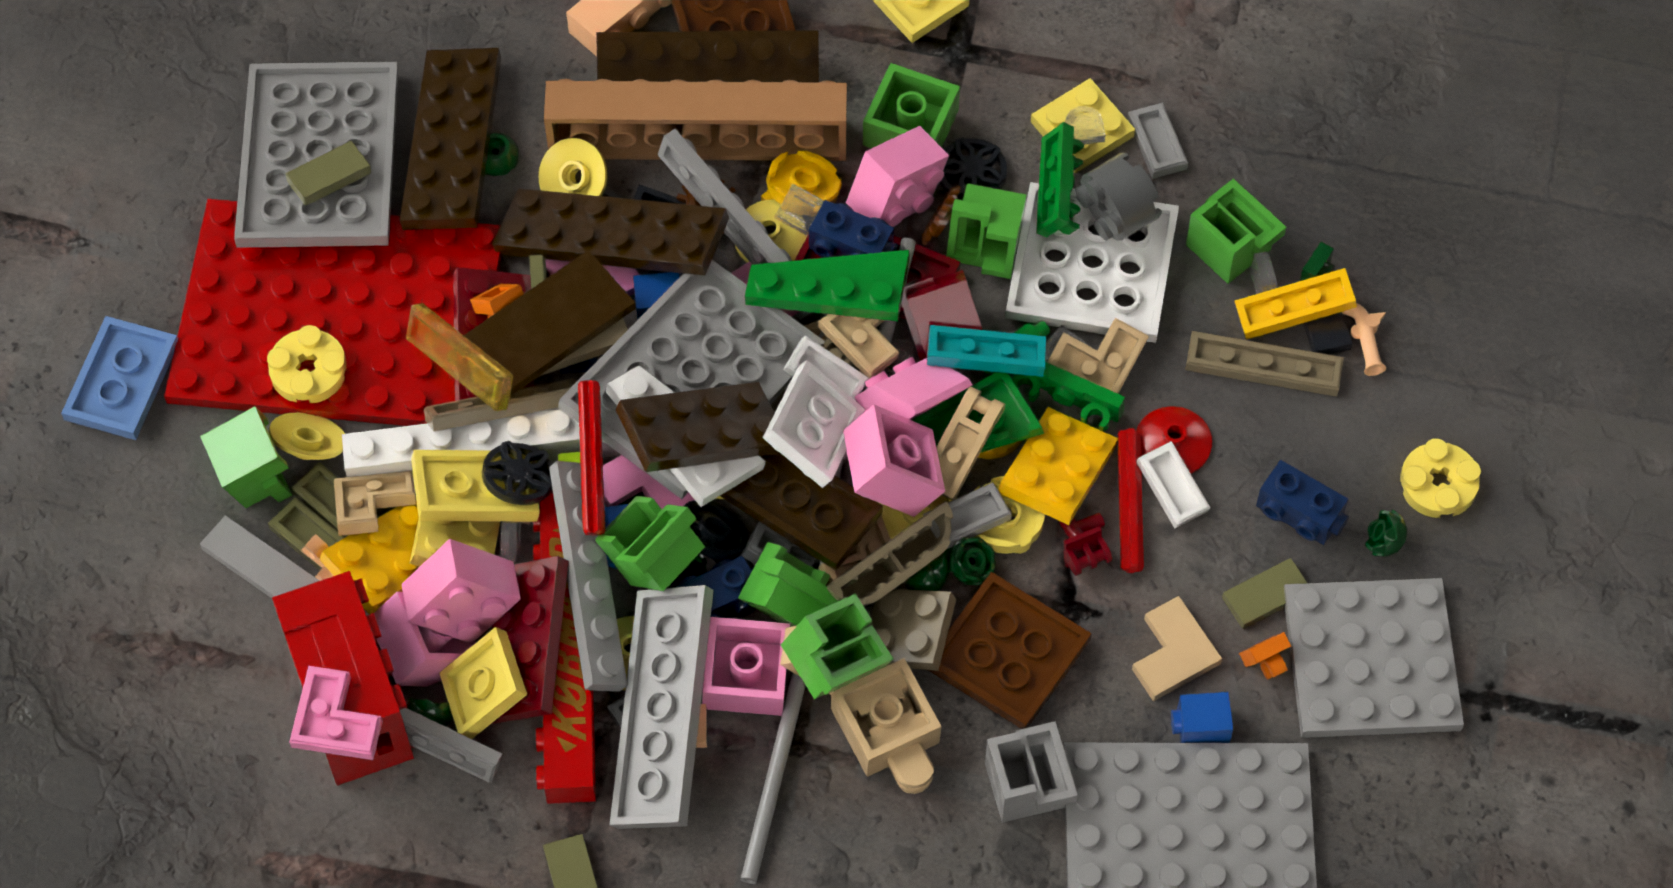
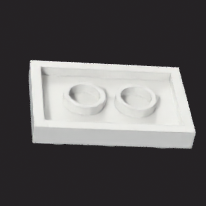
[763,360,865,488]

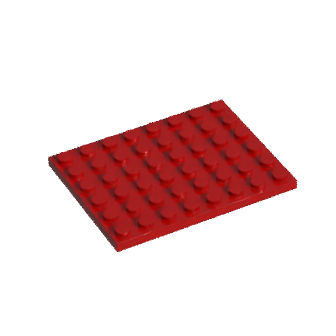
[164,199,502,426]

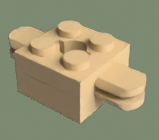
[831,658,942,794]

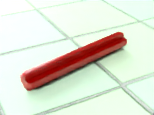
[578,380,605,536]
[1118,428,1144,574]

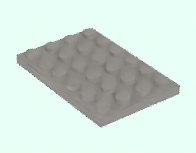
[234,62,399,248]
[558,260,825,499]
[1064,742,1317,888]

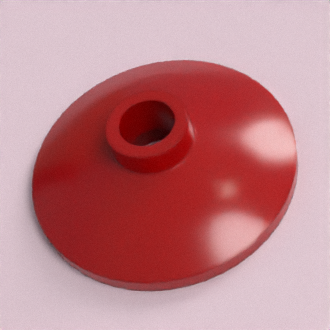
[1136,406,1212,474]

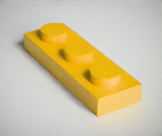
[1235,268,1357,340]

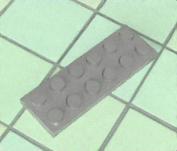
[609,585,714,829]

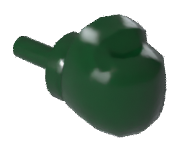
[905,547,952,591]

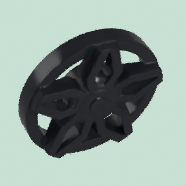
[939,137,1007,200]
[482,441,553,505]
[684,500,748,563]

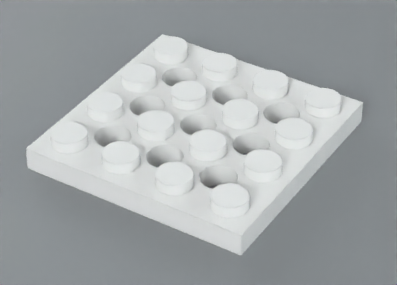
[1005,182,1179,343]

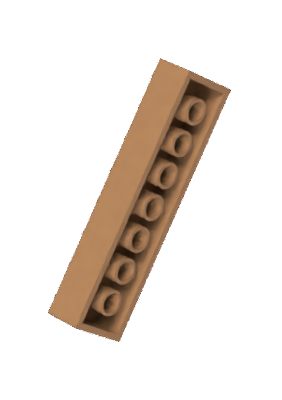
[544,79,847,161]

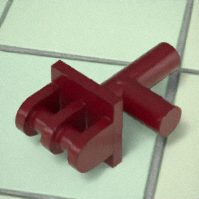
[1058,512,1113,576]

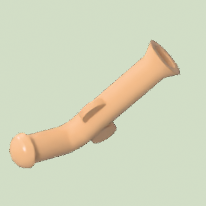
[1342,303,1386,376]

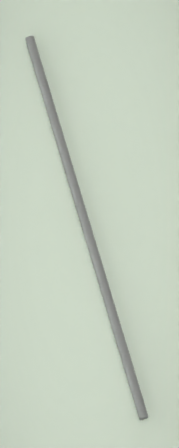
[740,238,916,884]

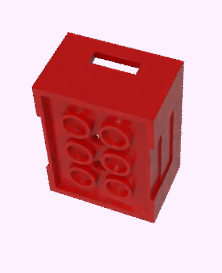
[272,571,414,786]

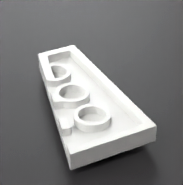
[606,366,766,507]

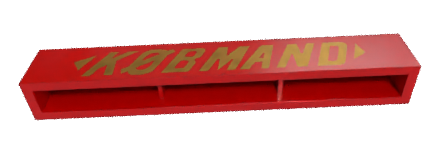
[533,493,596,804]

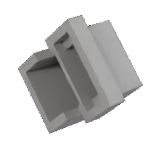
[985,721,1078,823]

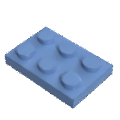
[61,316,178,440]

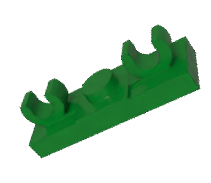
[1036,122,1084,238]
[1012,362,1125,432]

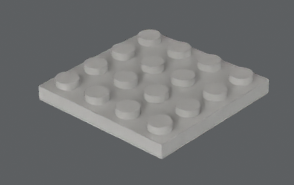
[1284,578,1464,738]

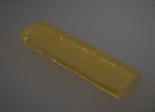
[406,303,514,412]

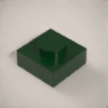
[1300,242,1335,281]

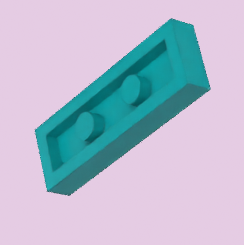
[927,325,1046,377]

